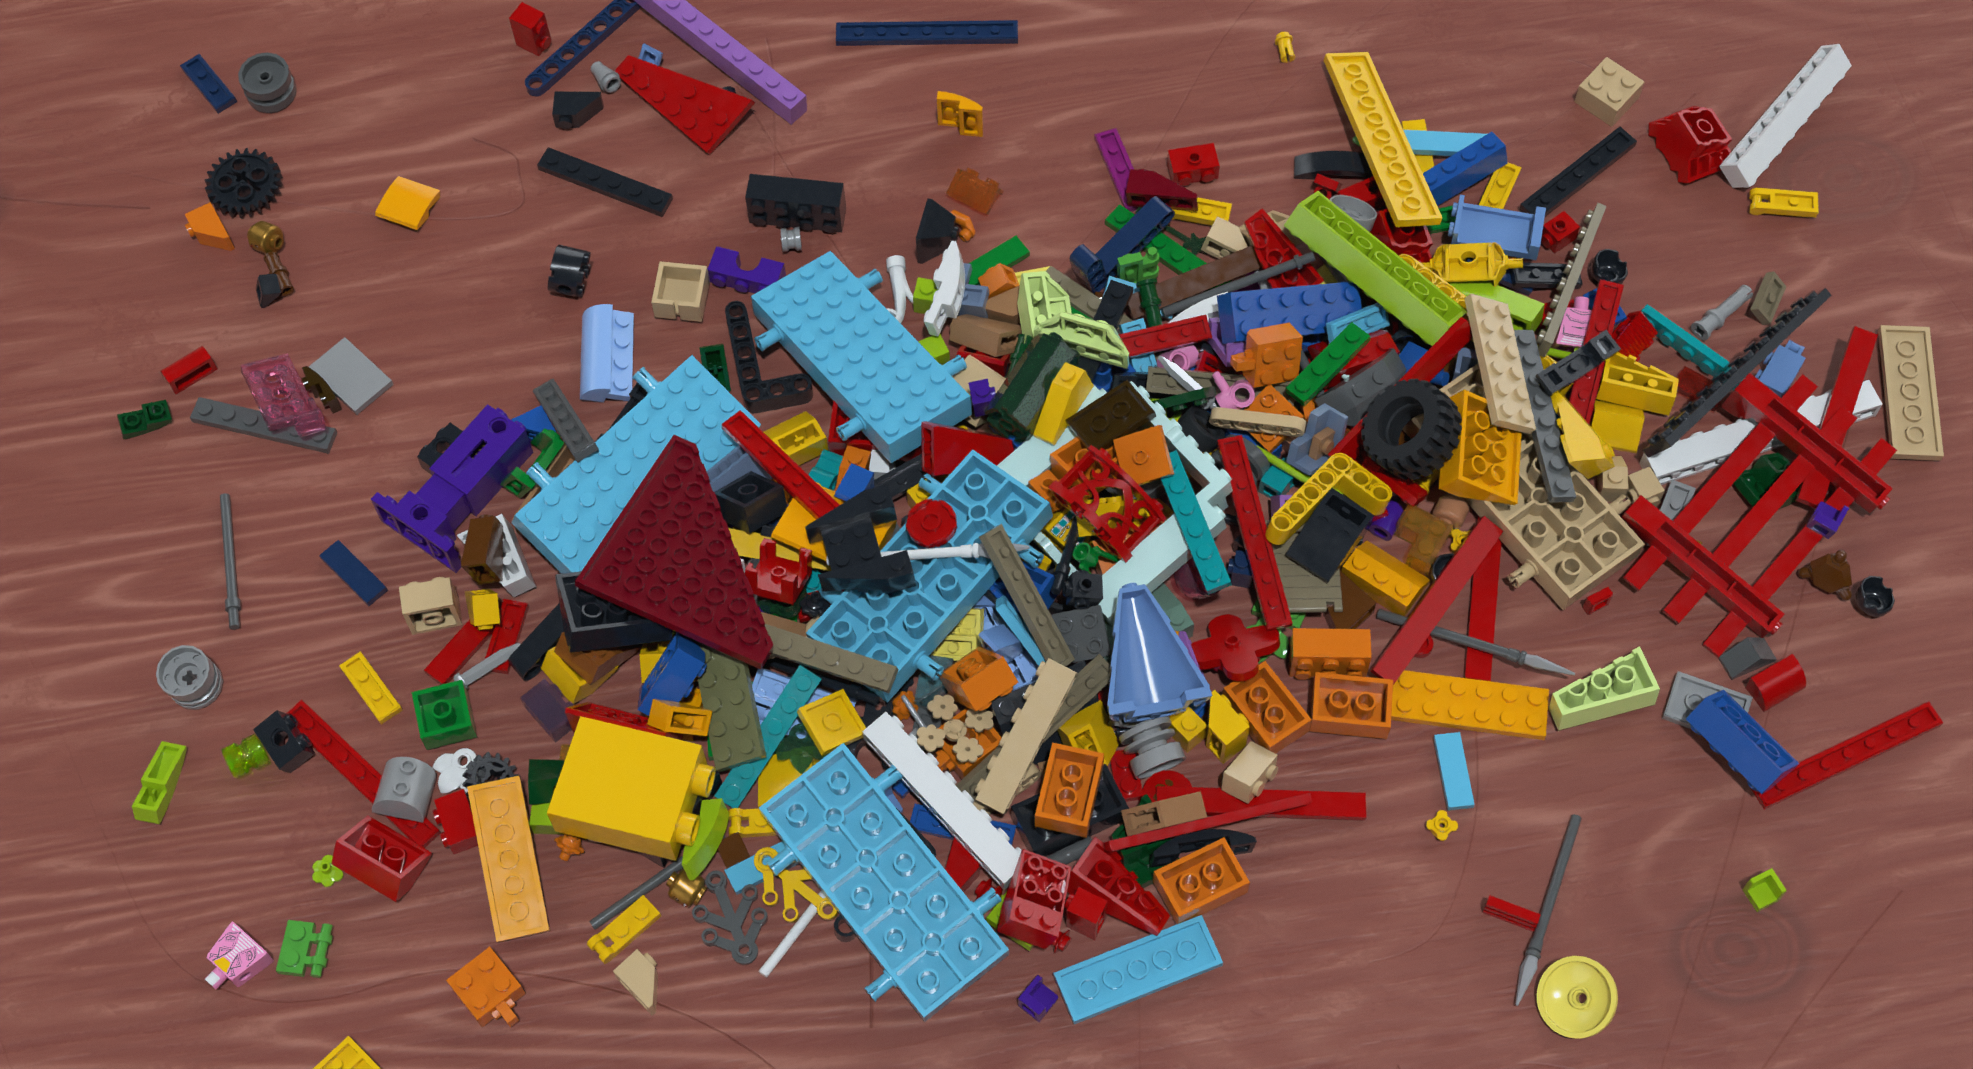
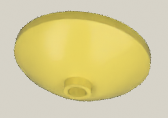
[1537,956,1618,1039]

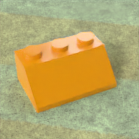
[1342,540,1431,616]

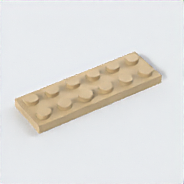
[1464,293,1536,434]
[1878,325,1944,461]

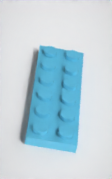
[1053,915,1223,1024]

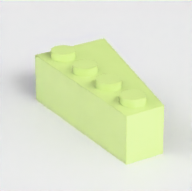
[1549,646,1660,731]

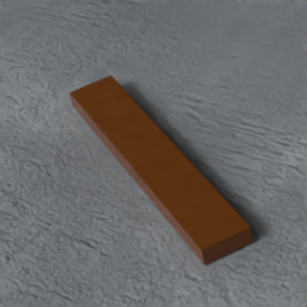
[1127,245,1262,320]

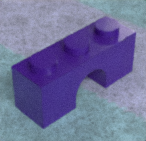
[708,246,786,293]

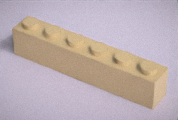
[975,658,1079,814]

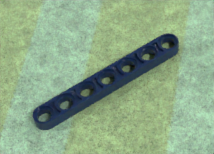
[525,0,641,97]

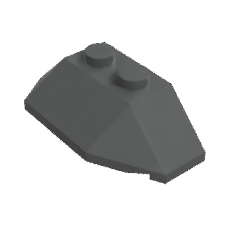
[1313,348,1406,427]

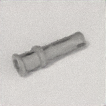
[1691,285,1753,341]

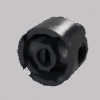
[548,244,591,298]

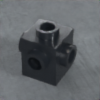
[1062,570,1103,609]

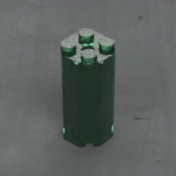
[984,332,1081,443]

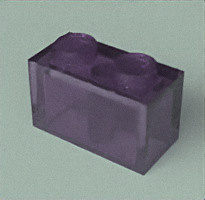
[520,679,574,743]

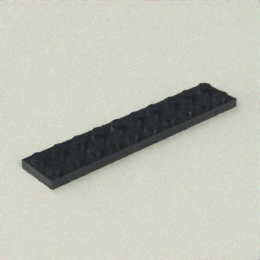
[1642,288,1832,458]

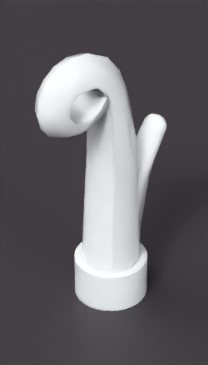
[886,255,913,323]

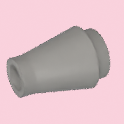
[590,61,621,93]

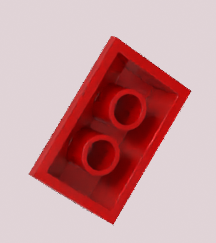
[1307,329,1400,388]
[331,815,432,902]

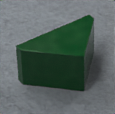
[699,344,731,391]

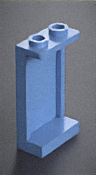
[1448,195,1546,260]

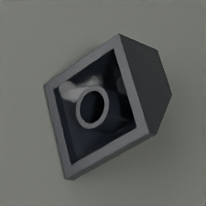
[916,198,960,264]

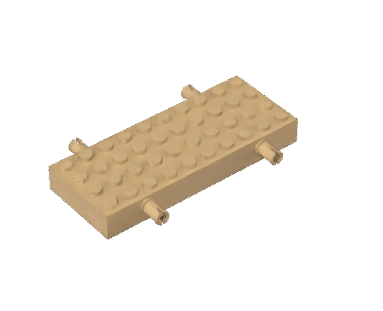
[1403,364,1645,610]

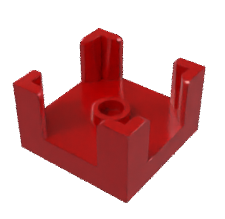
[745,538,812,605]

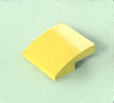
[930,608,984,661]

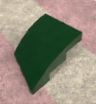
[1733,453,1801,509]
[1111,794,1180,888]

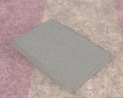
[309,337,394,415]
[1662,671,1753,729]

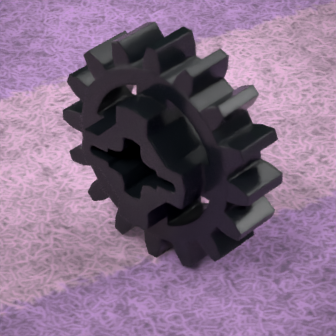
[462,752,520,796]

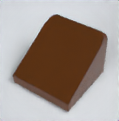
[717,832,750,869]

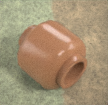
[1432,493,1469,531]

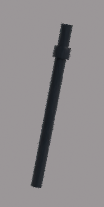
[1051,498,1091,595]
[764,658,880,705]

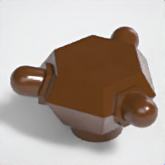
[1798,550,1852,601]

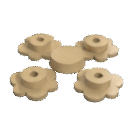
[917,695,994,763]

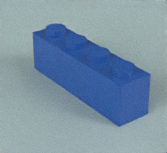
[1423,132,1508,206]

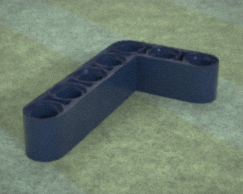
[1069,196,1175,294]

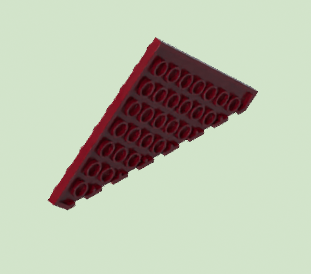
[575,435,773,669]

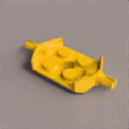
[1421,242,1523,287]

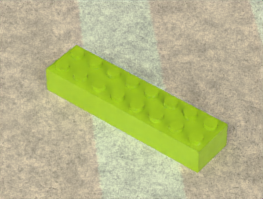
[1284,191,1467,346]

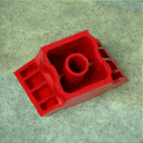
[1648,106,1732,183]
[1370,208,1433,263]

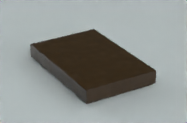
[1065,380,1156,450]

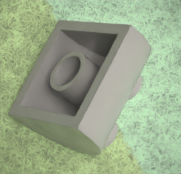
[372,757,436,823]

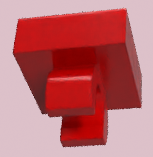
[1314,173,1342,200]

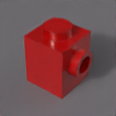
[1541,211,1580,254]

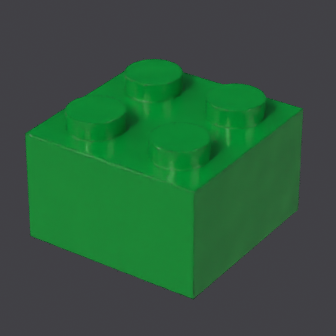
[411,680,477,750]

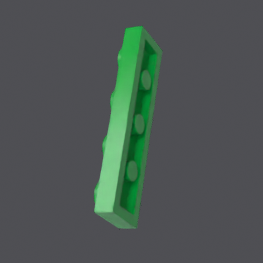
[1286,322,1370,407]

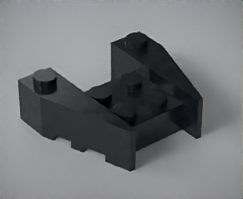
[805,484,916,593]

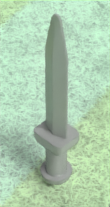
[1158,356,1220,410]
[453,643,520,689]

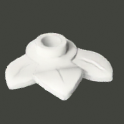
[433,748,478,794]

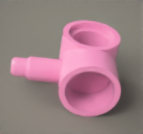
[1157,344,1200,370]
[1212,371,1255,410]

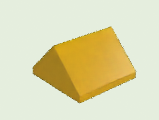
[1590,400,1645,453]

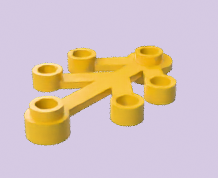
[754,847,838,923]

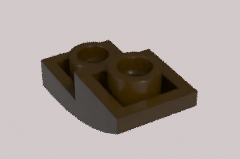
[301,366,341,414]

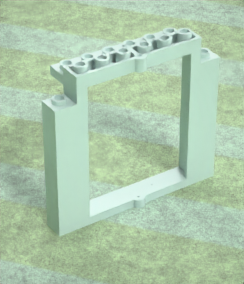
[997,381,1233,626]

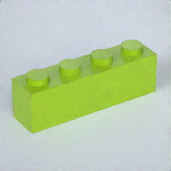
[1448,281,1545,331]

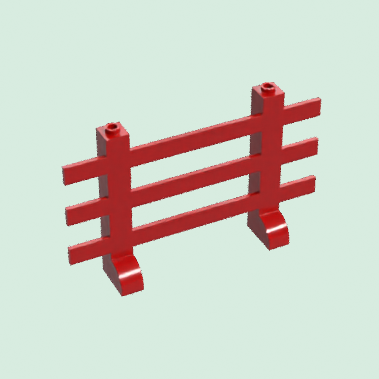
[1621,373,1897,658]

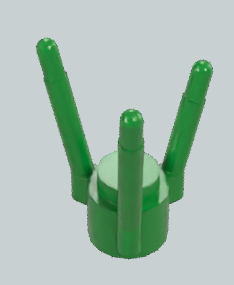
[1073,542,1121,574]

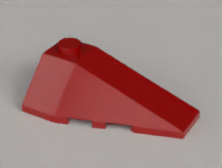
[1244,208,1324,289]
[1067,837,1170,936]

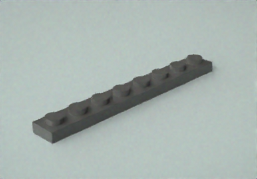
[1514,330,1576,503]

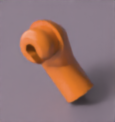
[950,210,976,242]

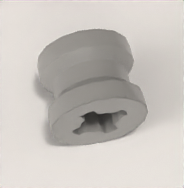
[781,227,802,252]

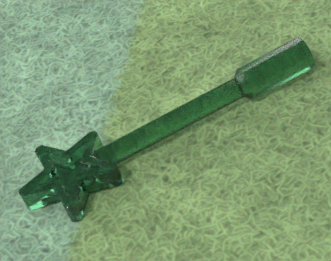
[1135,207,1208,256]

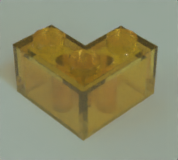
[1394,504,1454,577]

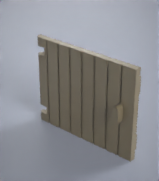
[1260,520,1343,613]

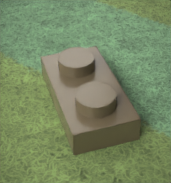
[1750,271,1787,325]

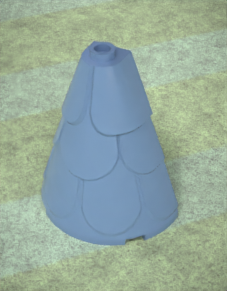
[1107,583,1212,722]

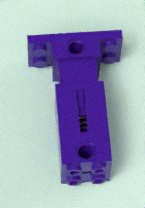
[371,404,533,573]

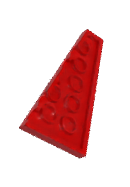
[615,55,755,155]

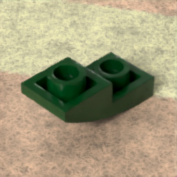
[117,400,172,440]

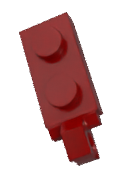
[1361,456,1428,506]

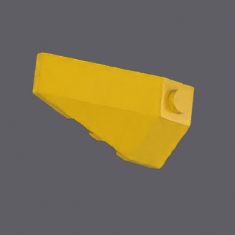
[1551,391,1615,479]

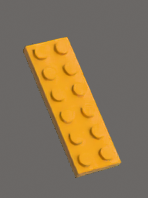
[1391,670,1549,740]
[467,776,550,943]

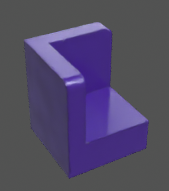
[1806,501,1849,539]
[1018,975,1058,1022]

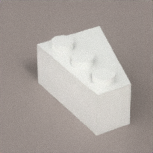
[457,514,536,597]

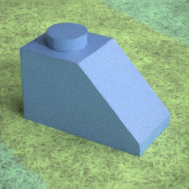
[978,624,1024,664]

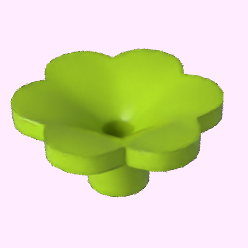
[312,855,344,887]

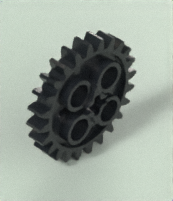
[205,148,283,218]

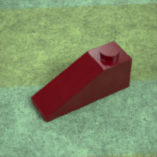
[1126,169,1198,211]

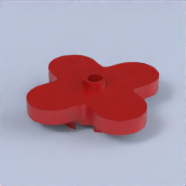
[1191,614,1280,681]

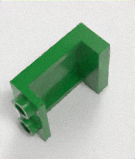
[500,428,564,499]

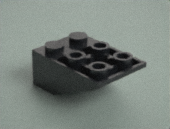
[1286,488,1374,583]

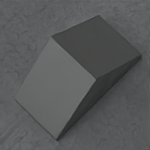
[1718,637,1777,680]

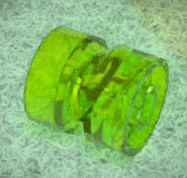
[221,733,270,779]

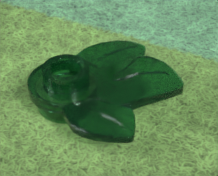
[758,585,807,618]
[777,723,829,774]

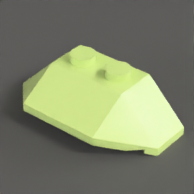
[1017,271,1072,369]
[1033,312,1129,369]

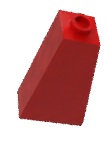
[921,421,1014,476]

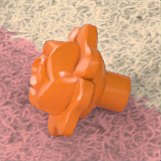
[892,690,918,720]
[554,834,585,861]

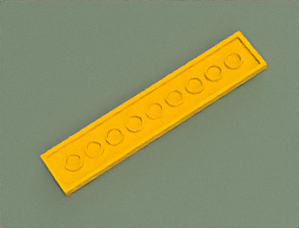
[1323,52,1442,227]

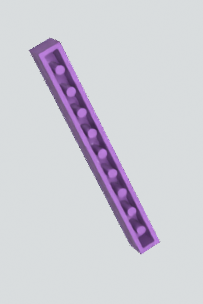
[634,0,807,125]

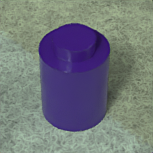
[1369,501,1405,541]

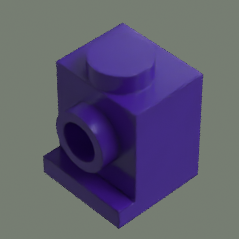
[968,379,999,417]

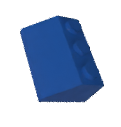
[638,632,707,716]

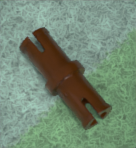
[263,251,294,296]

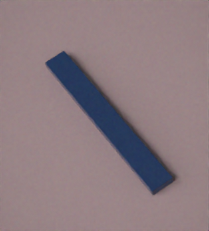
[836,20,1018,46]

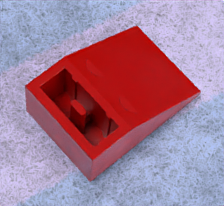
[997,849,1071,949]

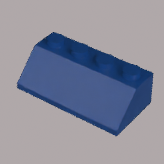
[1686,690,1799,794]

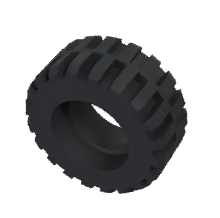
[1361,379,1462,480]

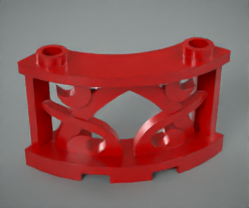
[1048,445,1167,563]

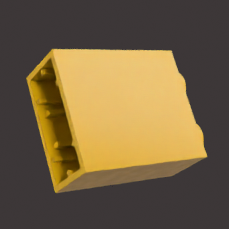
[547,716,716,861]

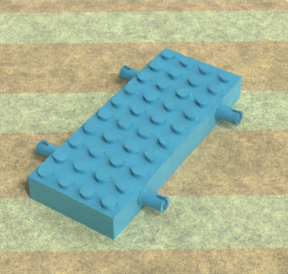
[751,251,972,463]
[512,355,761,574]
[806,449,1053,703]
[759,743,1009,1022]

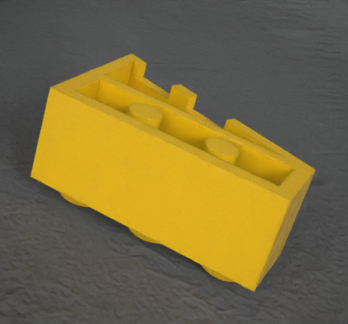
[1596,352,1679,416]

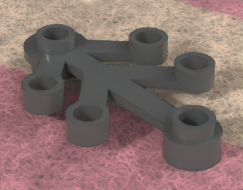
[692,871,768,965]

